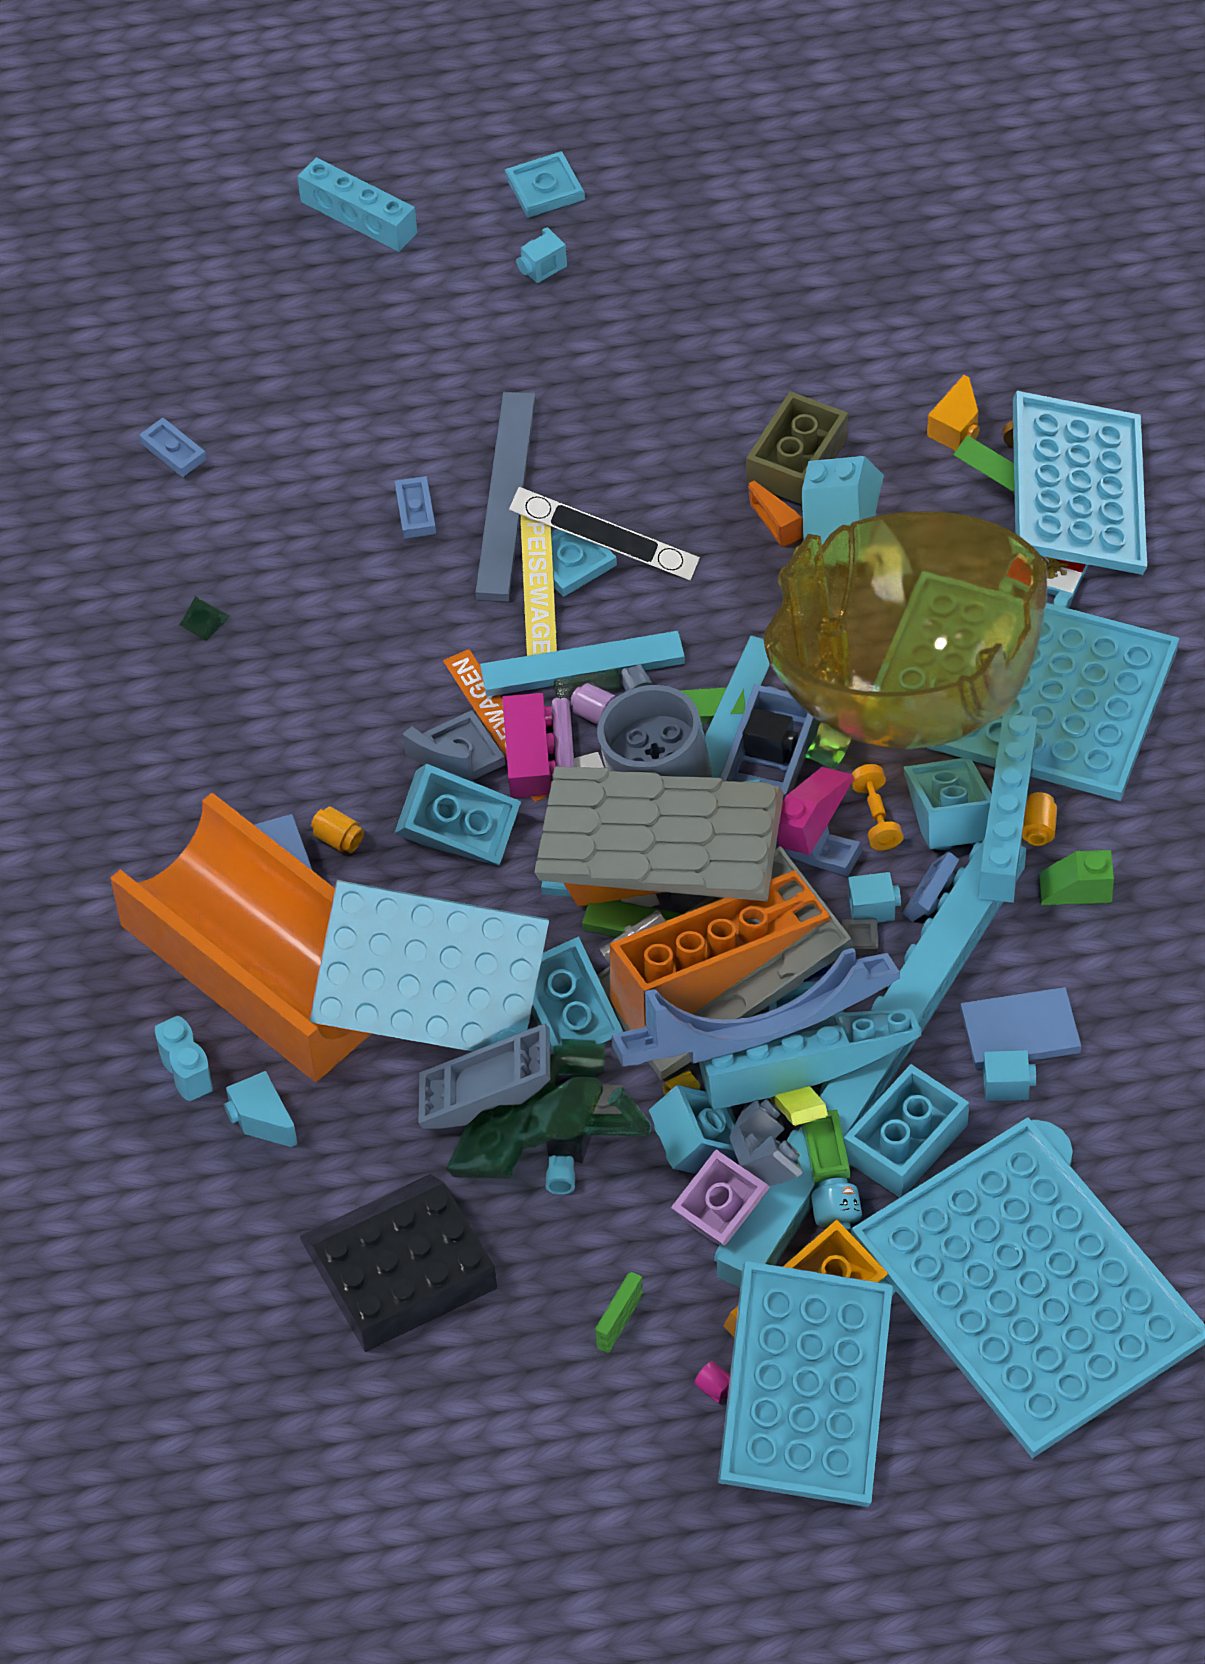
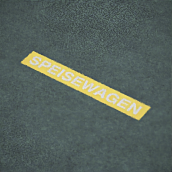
[520,514,557,656]

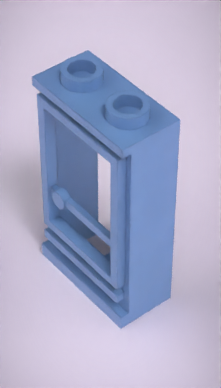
[720,684,820,800]

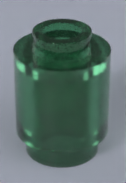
[552,1038,605,1076]

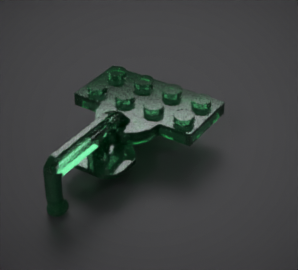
[446,1053,651,1179]

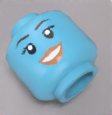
[811,1178,862,1232]

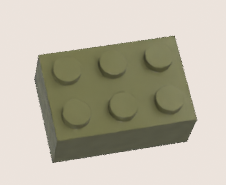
[746,391,848,504]

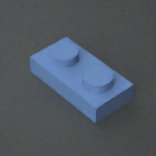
[139,418,207,478]
[394,476,436,539]
[902,851,959,922]

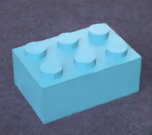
[844,1064,969,1198]

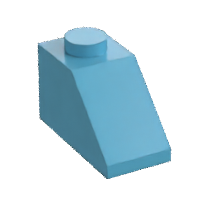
[224,1071,298,1147]

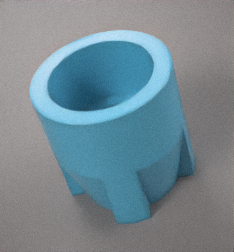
[546,1155,575,1195]

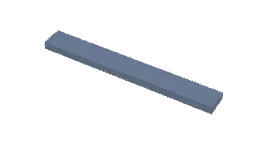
[475,392,536,601]

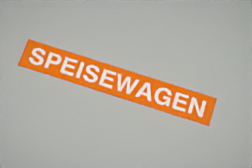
[442,649,552,803]

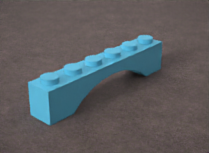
[978,713,1038,903]

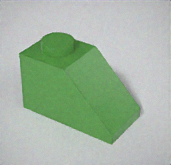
[1039,850,1114,905]

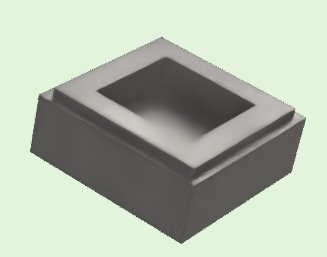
[842,919,878,955]

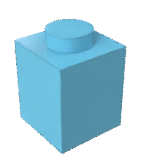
[848,872,901,923]
[983,1050,1036,1102]

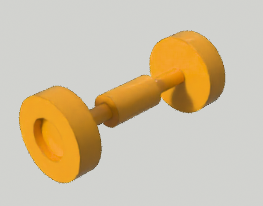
[852,764,904,851]

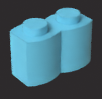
[155,1016,213,1101]

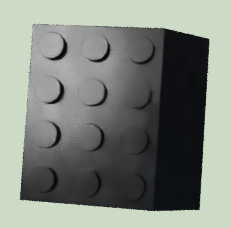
[300,1174,497,1352]

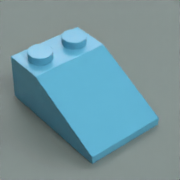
[802,456,884,567]
[904,758,991,850]
[394,764,521,866]
[531,937,623,1063]

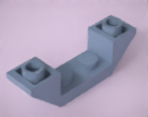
[729,1098,803,1187]

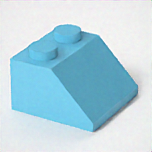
[649,1085,738,1174]

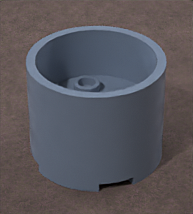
[597,685,712,778]

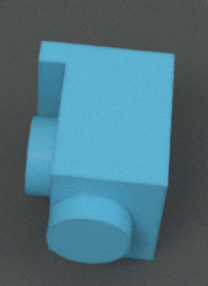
[516,227,567,283]

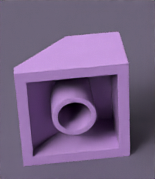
[671,1150,770,1246]

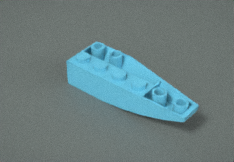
[699,1009,922,1110]

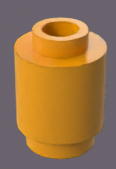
[1022,792,1057,846]
[311,806,364,853]

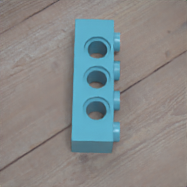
[297,157,418,252]

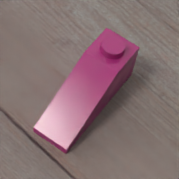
[777,767,854,855]

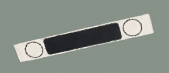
[509,487,700,580]

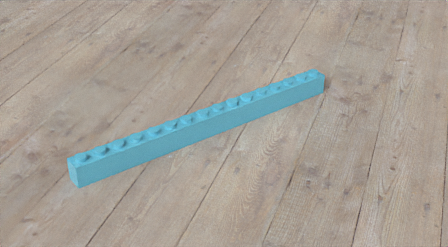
[714,838,1026,1288]

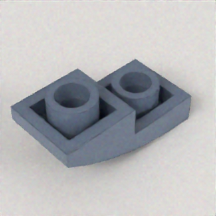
[402,726,473,778]

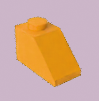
[927,375,980,451]

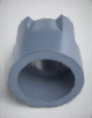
[621,664,653,691]

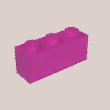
[502,693,556,798]

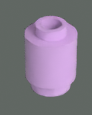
[570,683,617,725]

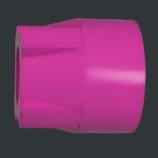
[694,1361,730,1403]

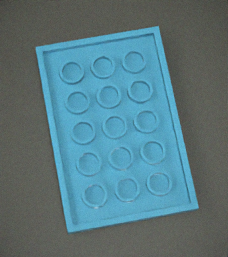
[1013,391,1147,575]
[309,880,549,1052]
[718,1261,893,1507]

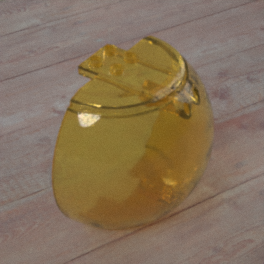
[764,511,1047,750]

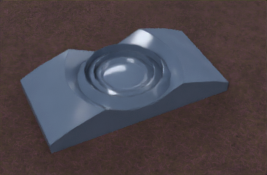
[418,1023,550,1129]

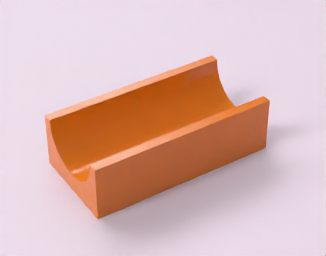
[110,793,372,1083]

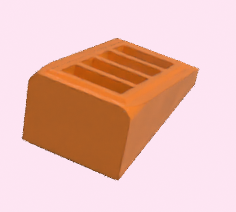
[748,480,803,547]

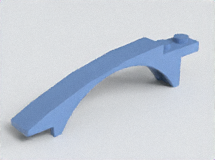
[612,948,900,1066]

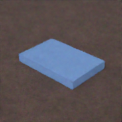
[960,987,1081,1069]

